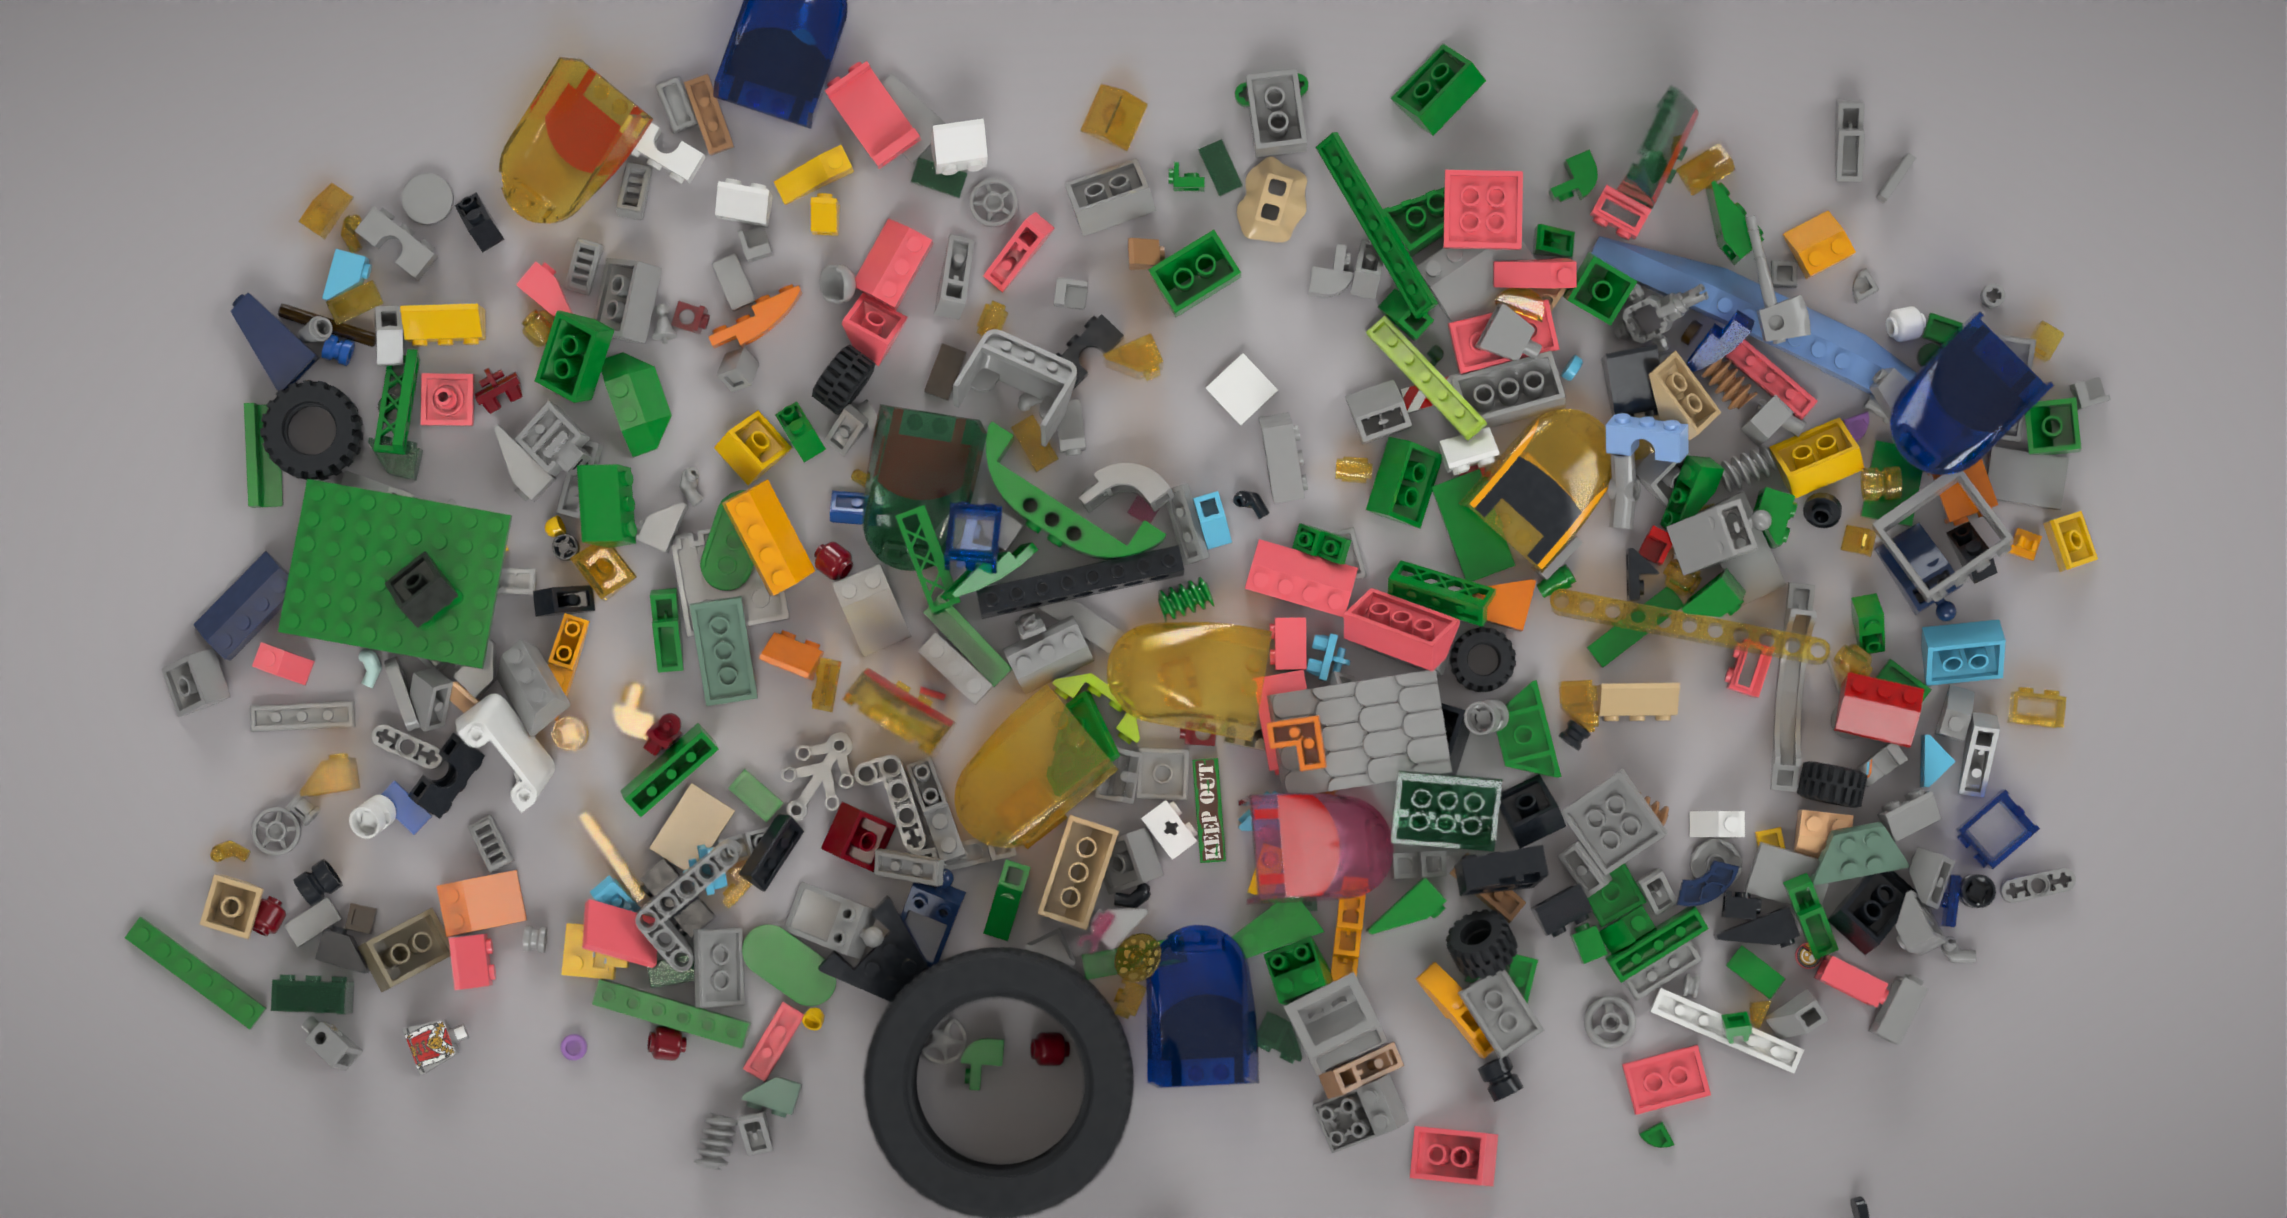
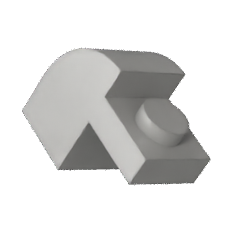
[1308,244,1354,297]

